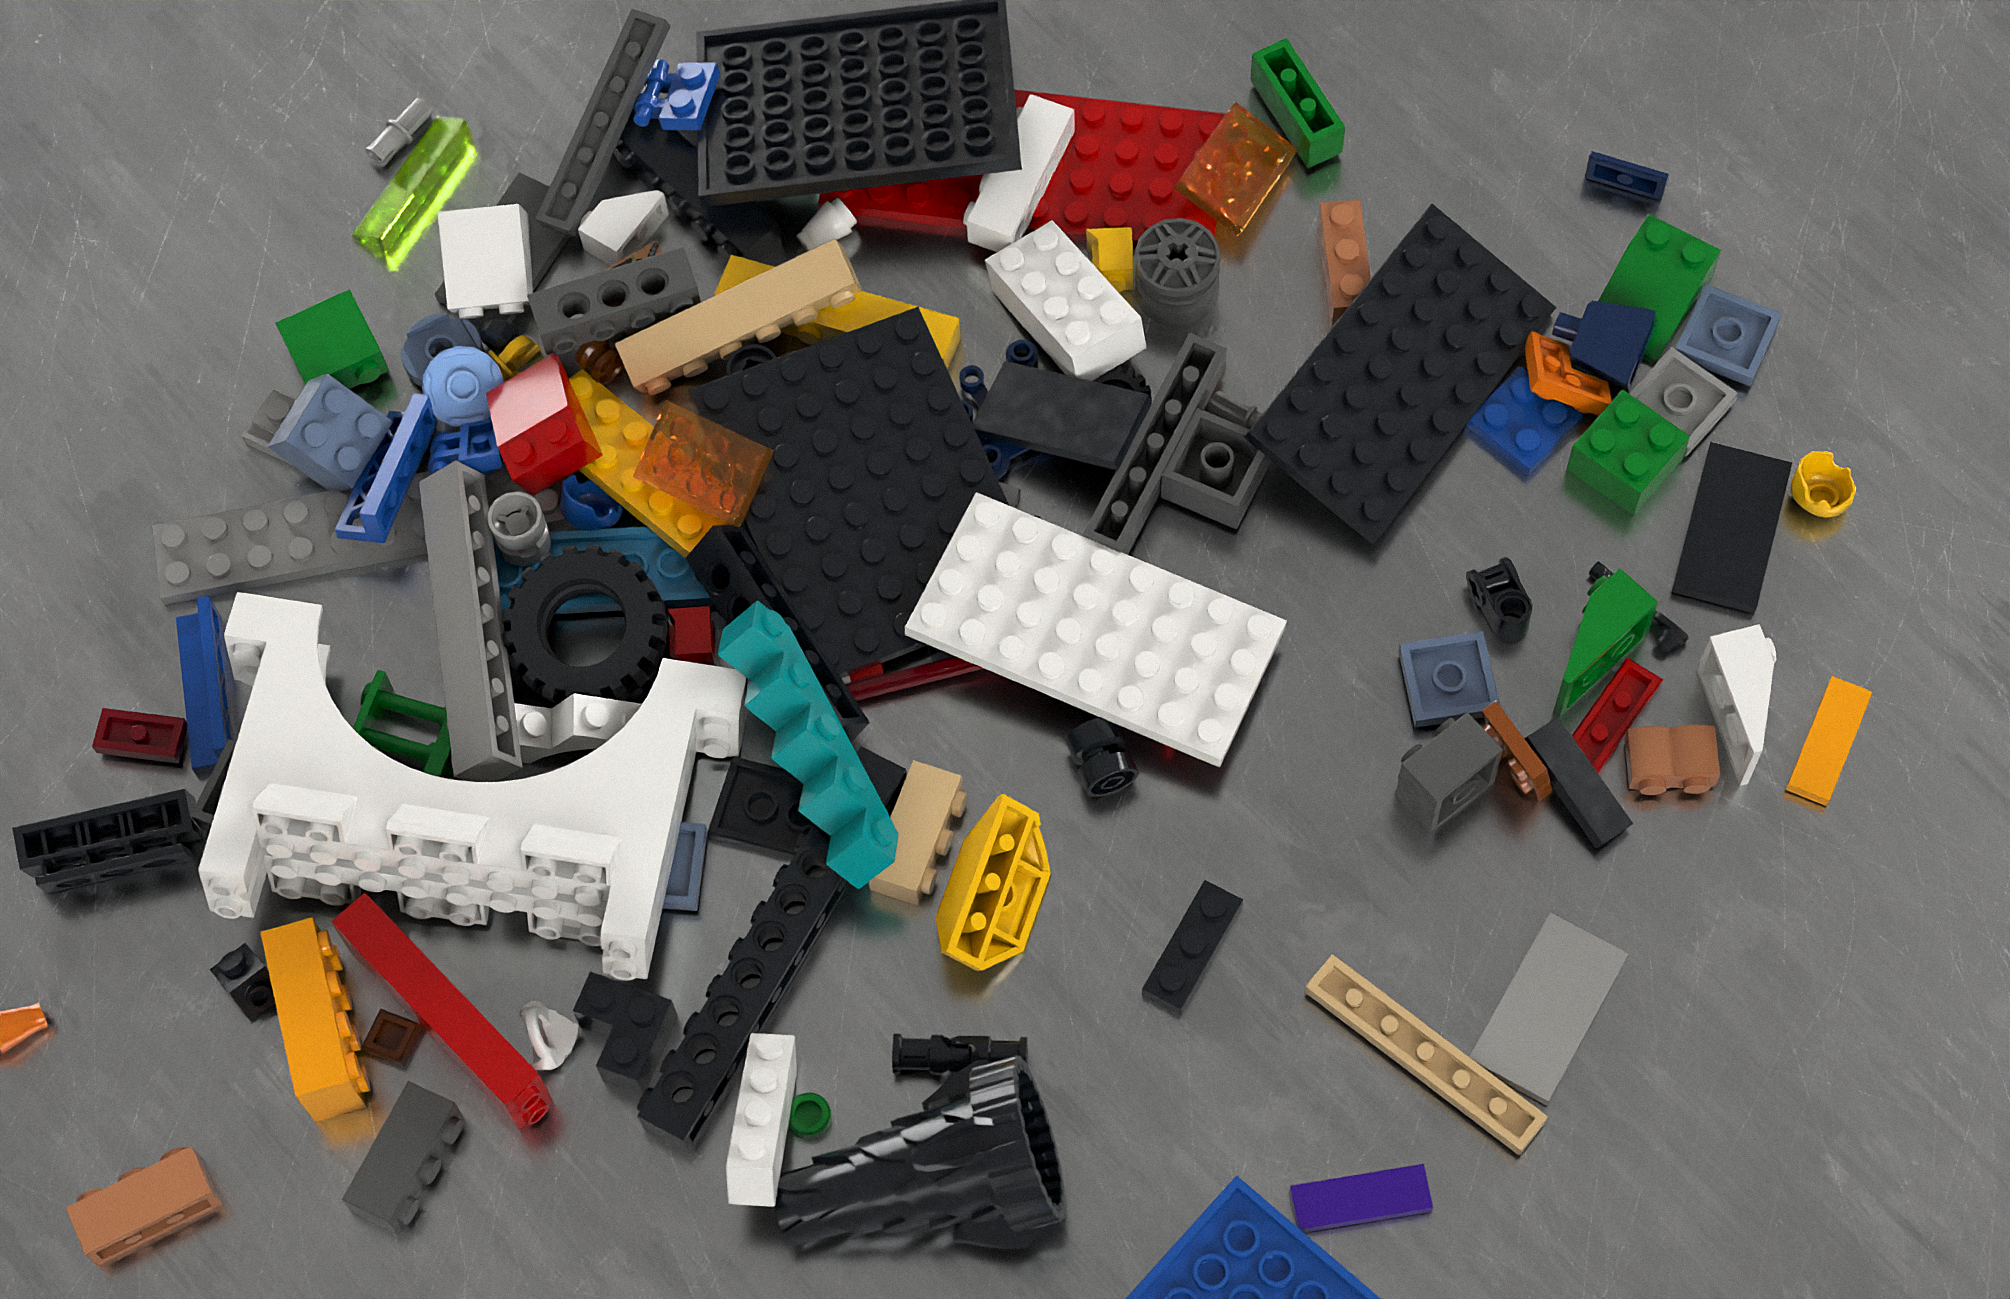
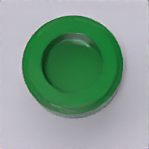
[788,1092,832,1140]

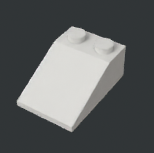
[1697,624,1776,786]

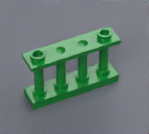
[353,669,454,779]

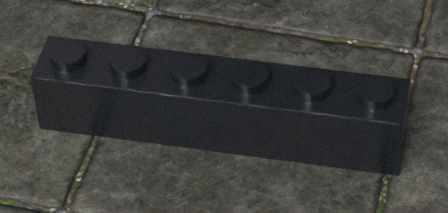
[614,108,782,263]

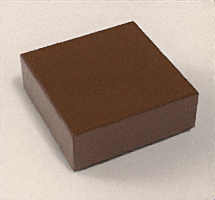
[361,1008,423,1068]

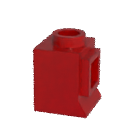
[668,606,716,666]

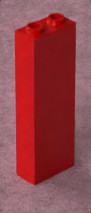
[331,892,553,1130]

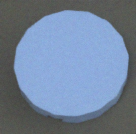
[422,346,504,427]

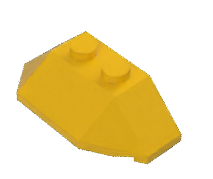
[935,794,1051,971]

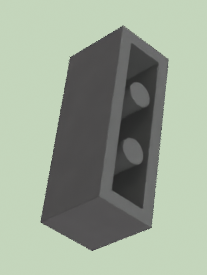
[342,1081,463,1234]

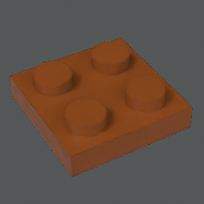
[1482,701,1553,802]

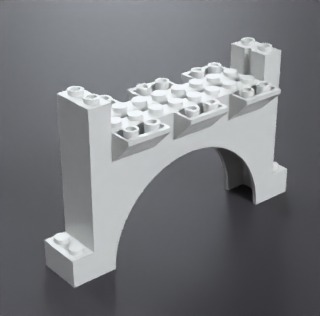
[198,592,748,980]

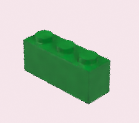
[1250,38,1345,168]

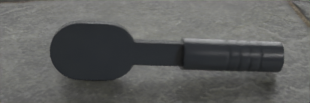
[1589,561,1689,653]

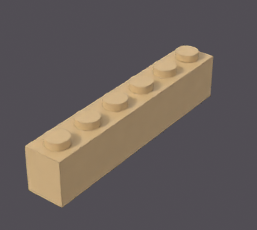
[615,239,862,395]

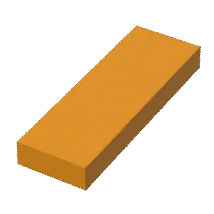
[1786,676,1872,806]

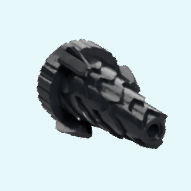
[775,1055,1066,1248]

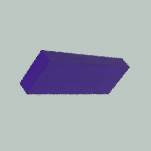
[1289,1164,1433,1233]

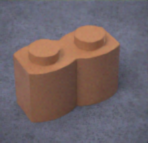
[1625,725,1720,795]

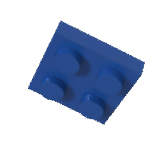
[1465,366,1583,477]

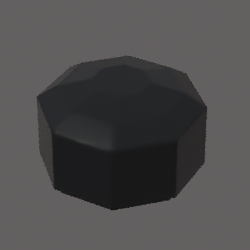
[478,317,520,354]

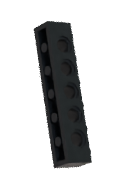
[685,524,870,743]

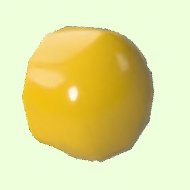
[1791,451,1856,518]

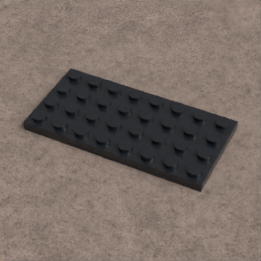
[1244,204,1557,544]

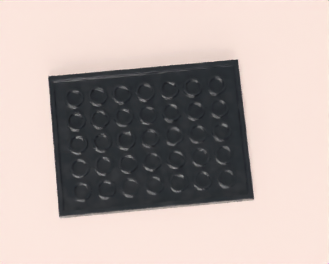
[696,0,1022,207]
[689,307,1009,678]

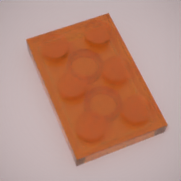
[1174,102,1298,236]
[633,400,774,527]

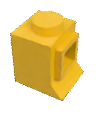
[1086,227,1134,293]

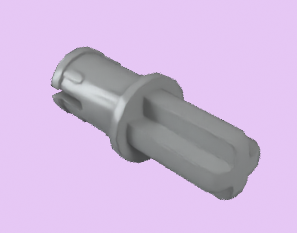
[365,98,433,167]
[1207,391,1262,430]

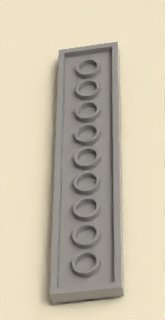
[152,461,570,605]

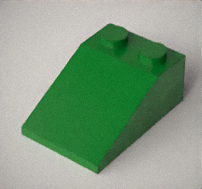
[1598,214,1721,365]
[1553,568,1658,718]

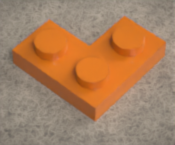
[1524,331,1612,416]

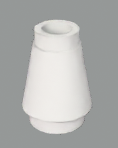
[796,198,857,251]

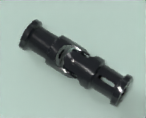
[892,1033,1028,1075]

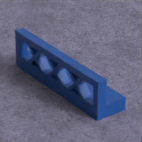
[335,394,437,543]
[176,595,235,775]

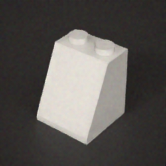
[437,204,533,319]

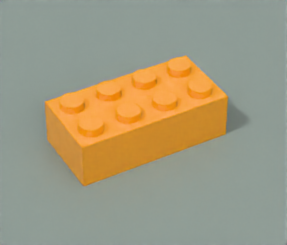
[260,917,370,1122]

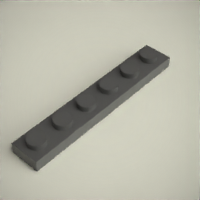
[535,9,671,237]

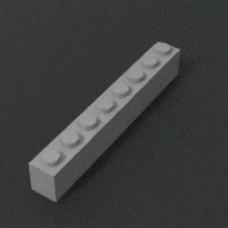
[419,461,523,782]

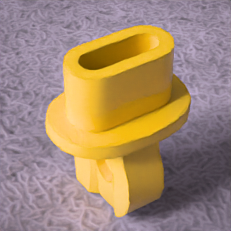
[488,335,542,382]

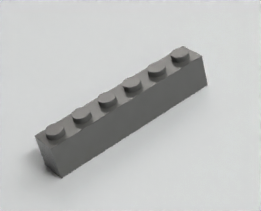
[1082,332,1227,555]

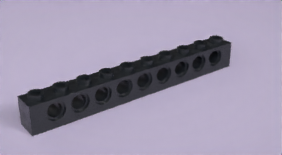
[637,746,907,1153]

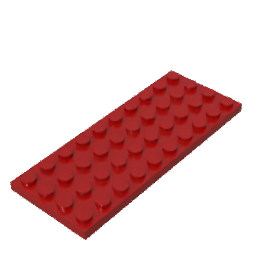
[818,89,1233,249]

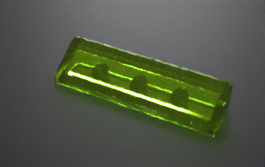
[352,116,471,254]

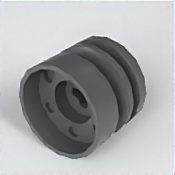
[1135,218,1221,327]

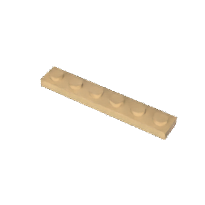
[1305,954,1548,1155]

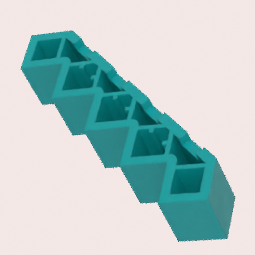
[717,600,899,890]

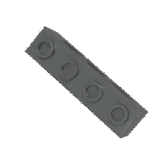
[527,247,701,355]

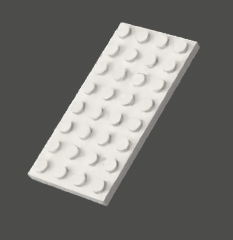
[905,492,1287,768]

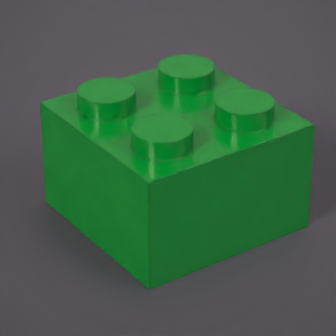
[1567,389,1690,516]

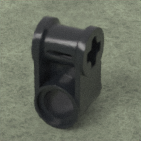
[1466,557,1533,643]

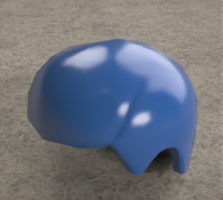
[560,474,623,531]

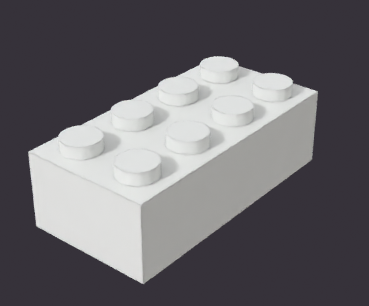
[985,220,1147,381]

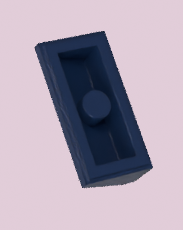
[1585,151,1670,200]

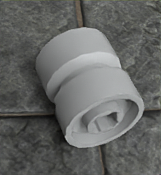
[487,491,552,567]

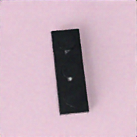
[1142,880,1243,1015]

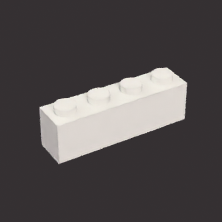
[963,94,1075,252]
[726,1033,797,1207]

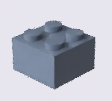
[267,374,393,492]

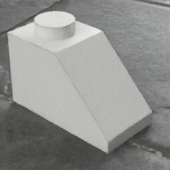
[578,190,669,266]

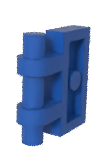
[633,59,720,130]
[429,419,503,475]

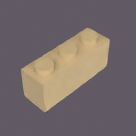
[869,760,968,906]

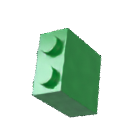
[275,289,389,389]

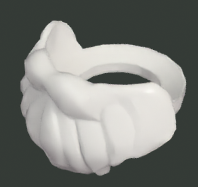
[520,1000,579,1070]

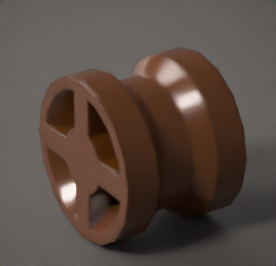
[574,339,624,385]

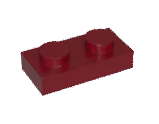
[92,708,187,763]

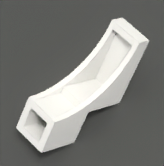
[514,694,642,764]

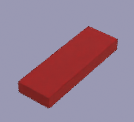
[1571,657,1664,774]

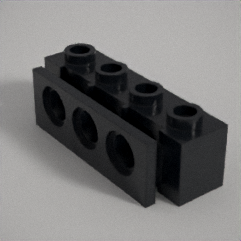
[12,788,203,893]

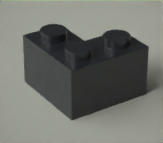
[573,971,678,1096]

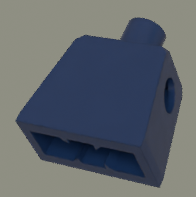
[1552,301,1657,393]

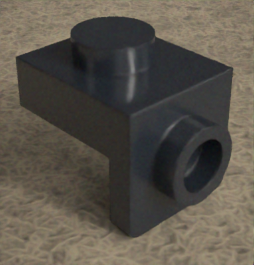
[209,943,275,1020]

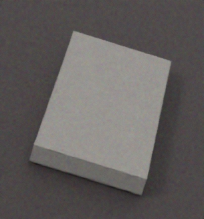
[1469,912,1629,1106]

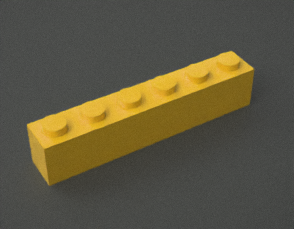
[714,255,961,371]

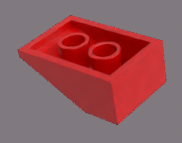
[486,353,603,496]

